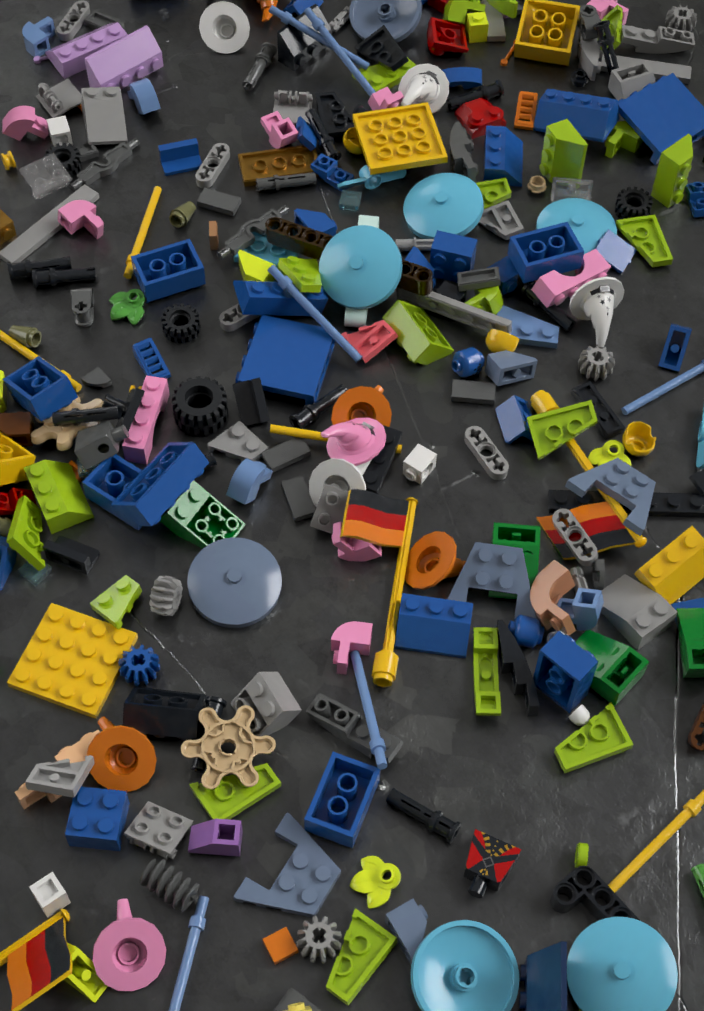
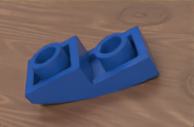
[442,67,482,90]
[295,116,317,151]
[311,153,354,192]
[685,182,704,217]

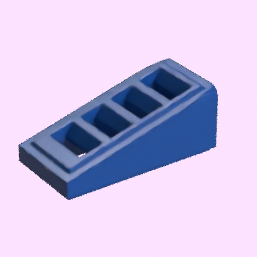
[132,338,171,379]

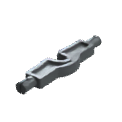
[69,138,140,192]
[217,205,290,260]

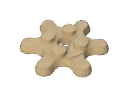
[31,395,104,451]
[181,705,276,790]

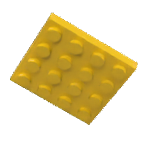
[352,102,448,175]
[7,603,138,719]

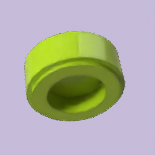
[575,842,589,868]

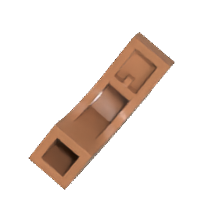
[530,560,576,636]

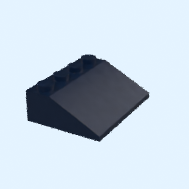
[519,941,567,1011]

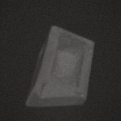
[550,177,593,202]

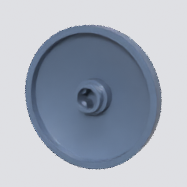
[349,0,422,42]
[187,537,282,628]

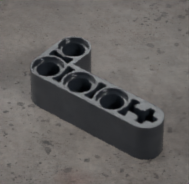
[550,865,640,921]

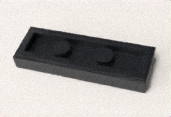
[571,381,625,440]

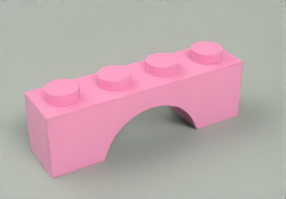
[531,249,611,308]
[122,375,170,465]

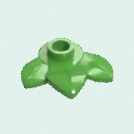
[109,289,145,326]

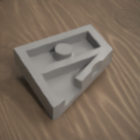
[478,200,524,240]
[25,755,95,798]

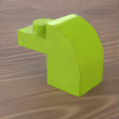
[443,0,486,24]
[605,121,643,158]
[465,286,503,315]

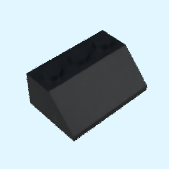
[277,4,332,71]
[122,687,206,741]

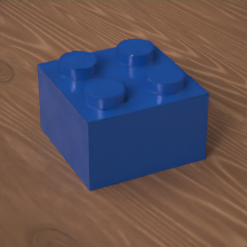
[430,230,477,283]
[65,786,130,851]

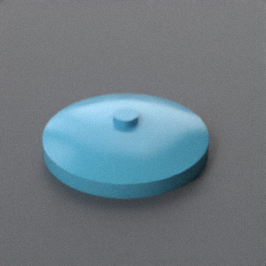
[403,173,484,239]
[536,198,617,254]
[319,225,403,309]
[567,917,678,1011]
[411,920,519,1011]

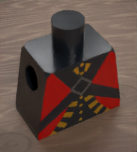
[464,829,521,898]

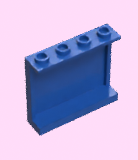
[618,73,704,165]
[235,315,336,405]

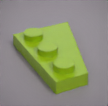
[352,57,416,92]
[476,178,512,209]
[616,214,673,267]
[278,256,322,293]
[527,400,598,461]
[6,495,46,571]
[554,702,634,773]
[326,908,398,1006]

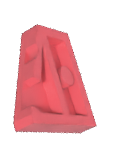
[341,320,398,364]

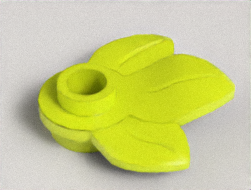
[588,440,632,466]
[350,856,401,909]

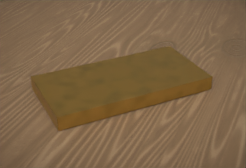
[238,145,319,187]

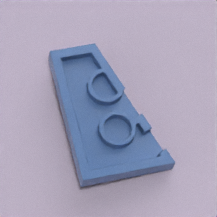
[497,305,559,349]

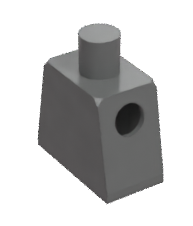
[74,421,129,470]

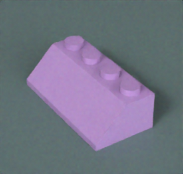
[45,22,128,79]
[85,25,163,90]

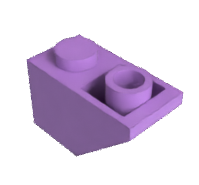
[188,819,243,856]

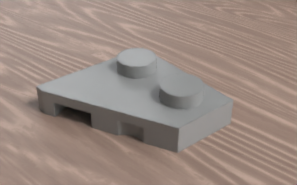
[207,421,269,462]

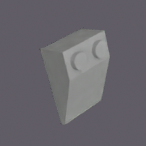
[81,87,128,145]
[601,574,677,651]

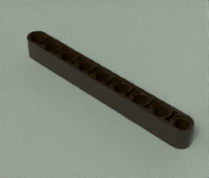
[265,217,433,296]

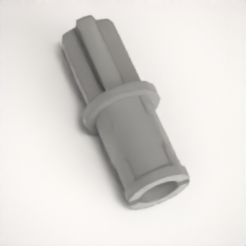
[395,237,434,252]

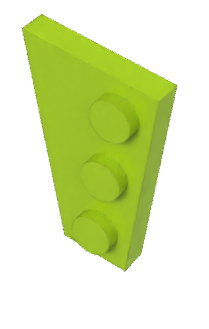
[189,763,281,820]

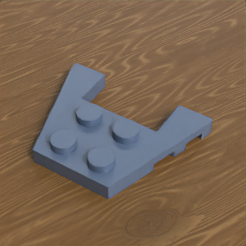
[565,458,656,536]
[448,542,536,619]
[233,813,341,918]

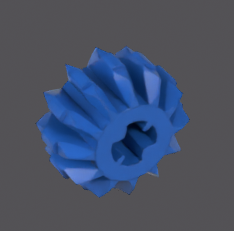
[118,644,160,687]

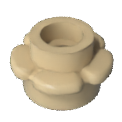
[527,175,547,194]

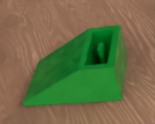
[160,480,245,549]
[488,522,541,599]
[676,608,704,678]
[575,630,649,706]

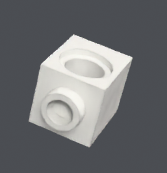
[46,116,73,147]
[402,443,437,485]
[29,872,71,918]

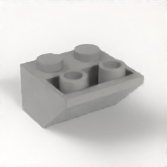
[608,60,656,101]
[230,672,302,736]

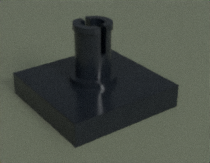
[102,388,145,432]

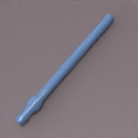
[268,5,370,70]
[304,7,376,96]
[268,265,362,363]
[621,359,704,415]
[350,650,388,770]
[168,896,209,1011]

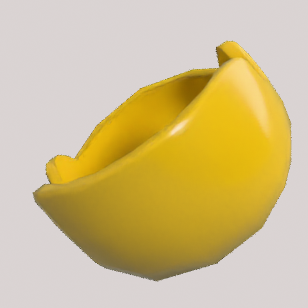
[343,127,363,155]
[485,329,519,353]
[622,421,656,457]

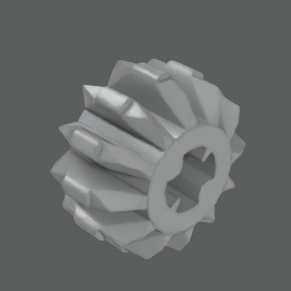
[665,5,697,32]
[578,344,615,382]
[149,576,183,616]
[296,915,342,963]

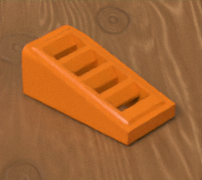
[514,91,538,130]

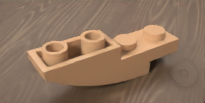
[15,730,100,809]

